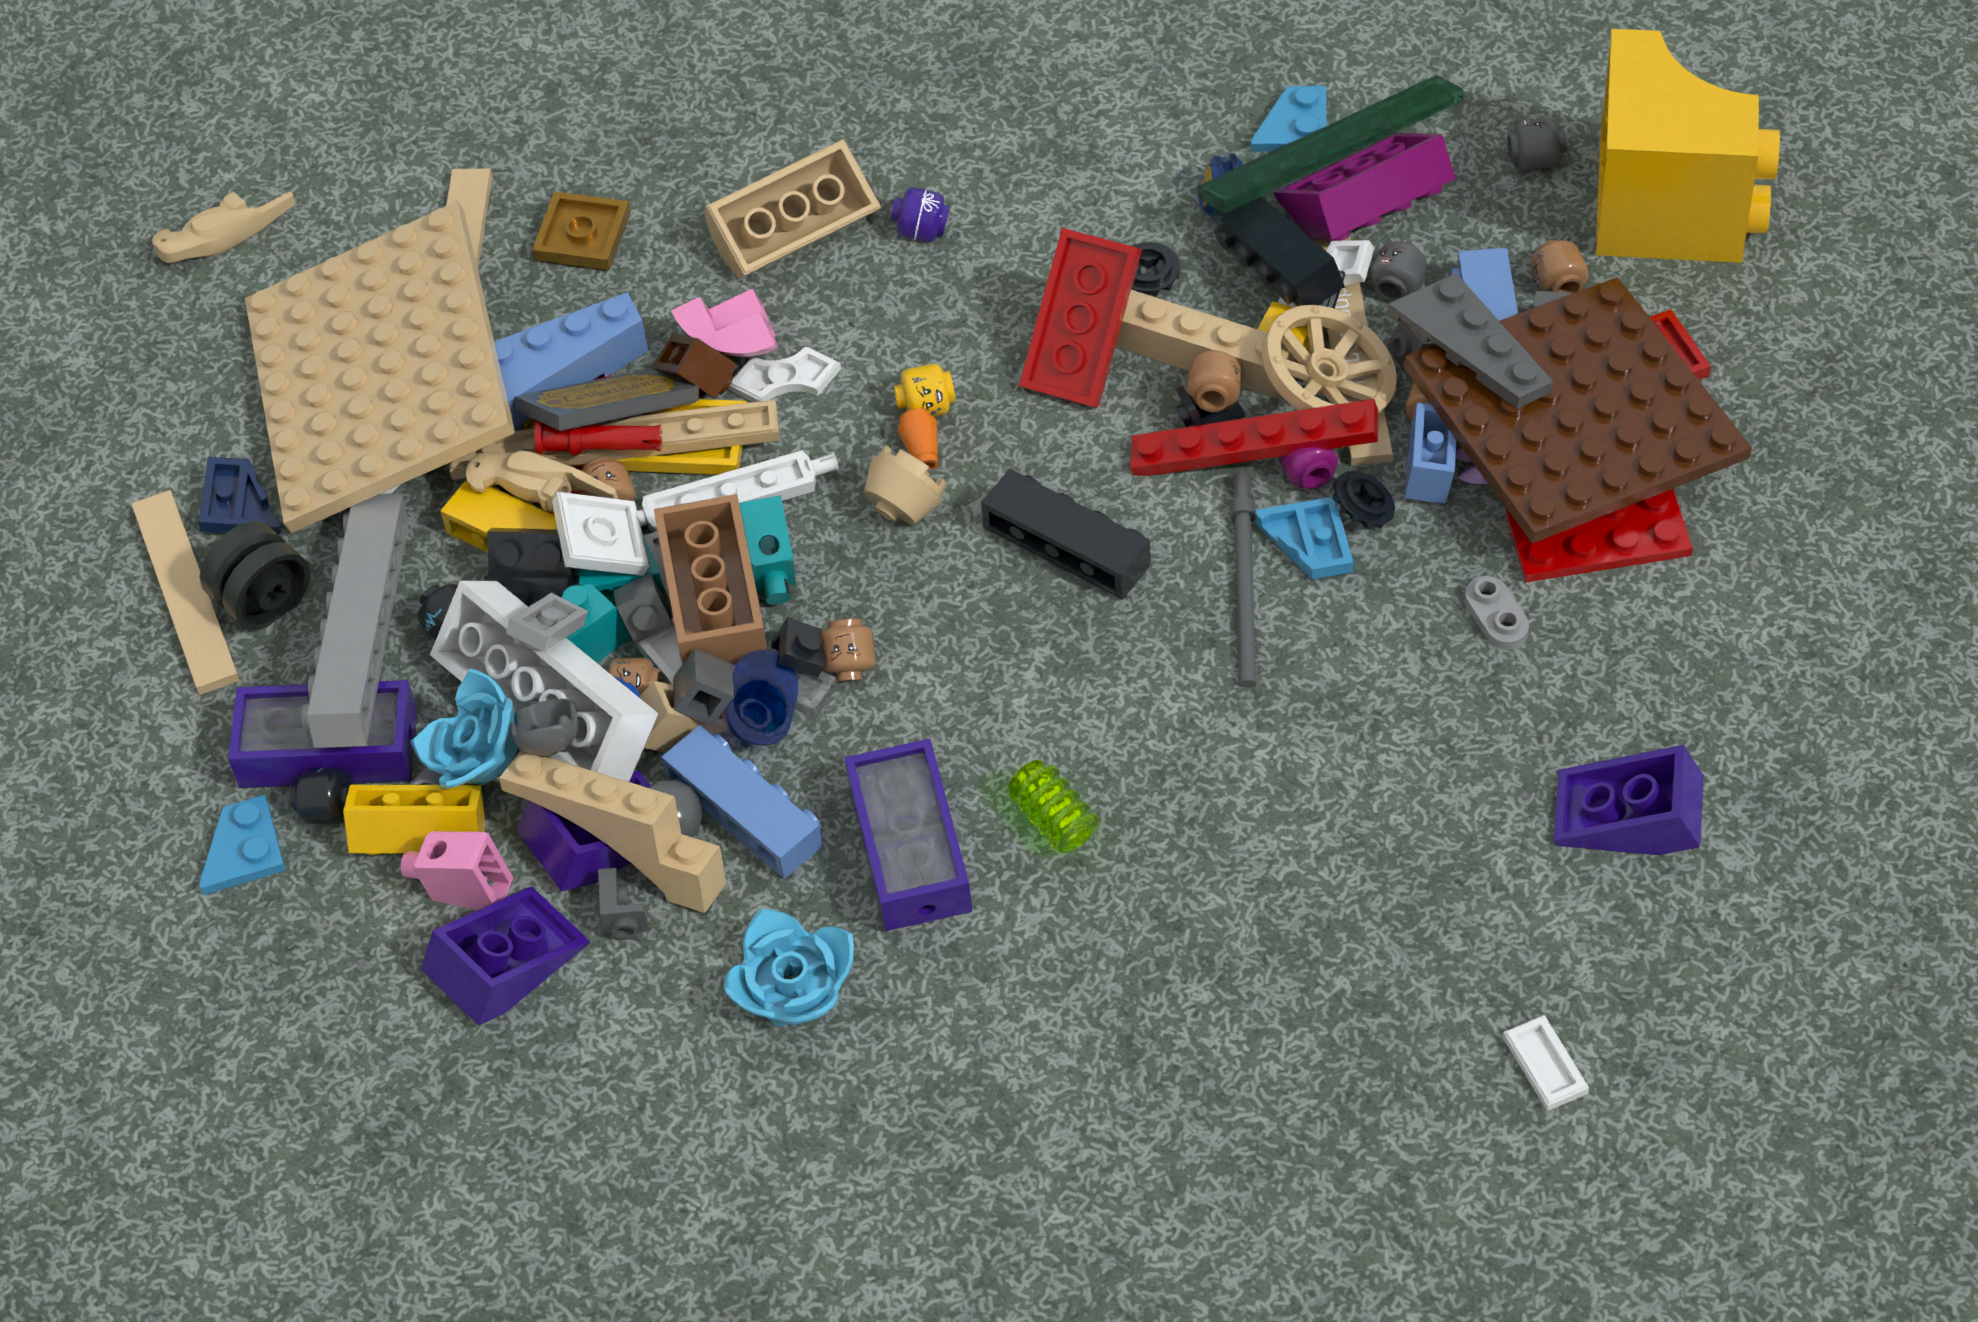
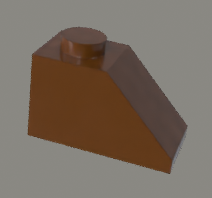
[652,334,736,399]

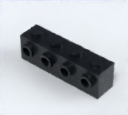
[1211,187,1345,307]
[981,469,1151,600]

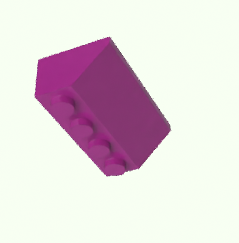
[1274,133,1456,243]

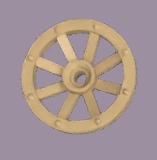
[1262,305,1397,416]

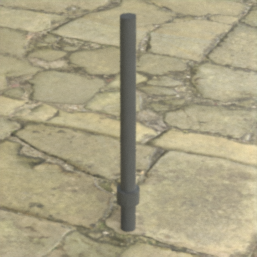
[1230,472,1256,687]

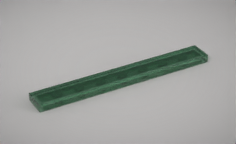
[1198,75,1463,213]

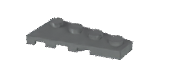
[1386,273,1554,409]

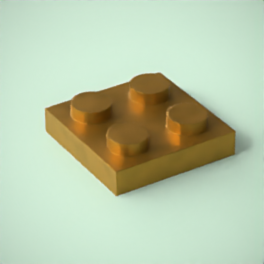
[532,191,631,270]

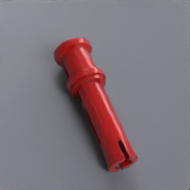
[534,420,662,456]

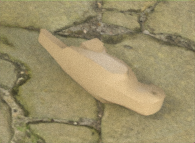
[152,191,295,263]
[466,450,618,513]

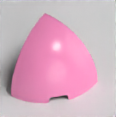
[671,288,779,357]

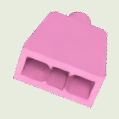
[401,831,513,910]

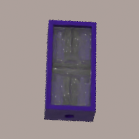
[228,680,417,788]
[844,738,973,931]

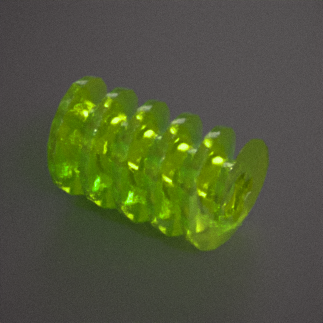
[1007,760,1101,853]

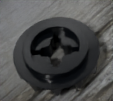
[1131,242,1180,296]
[1332,471,1395,530]

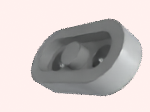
[1465,576,1529,649]

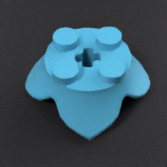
[410,668,518,789]
[724,908,854,1026]

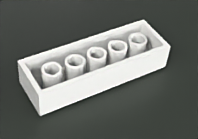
[430,581,658,782]

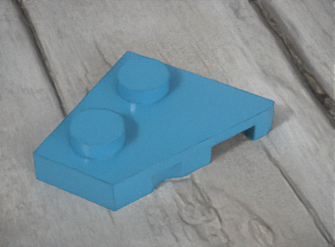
[1251,86,1327,152]
[1255,497,1354,580]
[199,795,286,895]

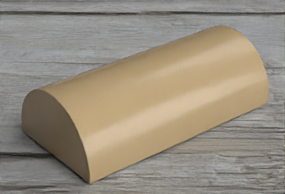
[705,139,881,278]

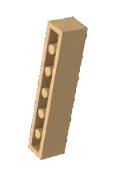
[1116,290,1295,399]

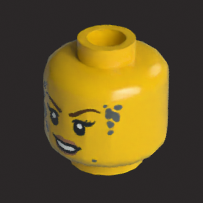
[894,364,956,417]

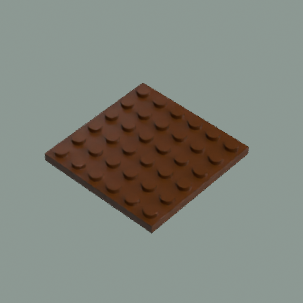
[1403,277,1752,543]

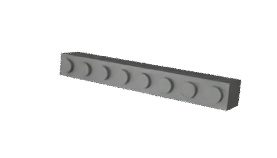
[302,493,408,748]

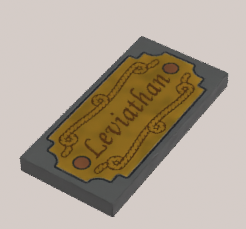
[515,368,699,431]

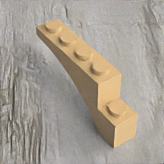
[499,751,726,913]

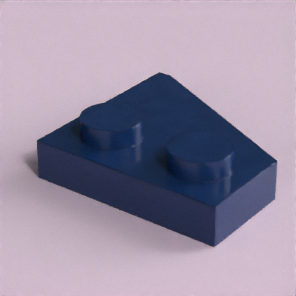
[199,457,280,535]

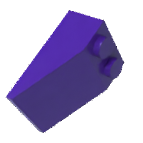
[1553,745,1704,855]
[517,770,651,891]
[421,886,590,1025]

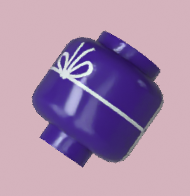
[890,187,950,243]

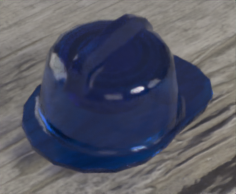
[725,650,798,747]

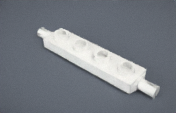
[637,451,839,532]

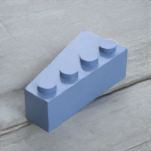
[494,292,648,431]

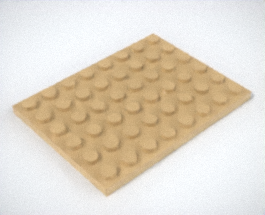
[245,201,515,533]

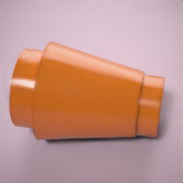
[897,408,939,469]

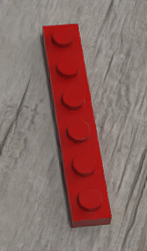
[1130,399,1378,476]

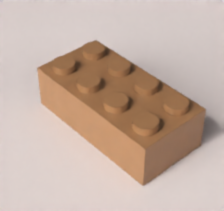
[654,494,768,664]

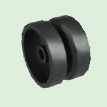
[199,521,311,630]

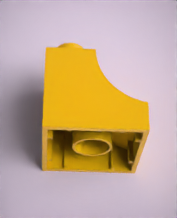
[1596,29,1780,263]

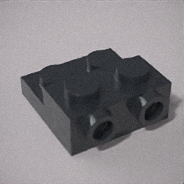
[484,528,575,607]

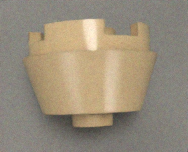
[864,445,948,525]

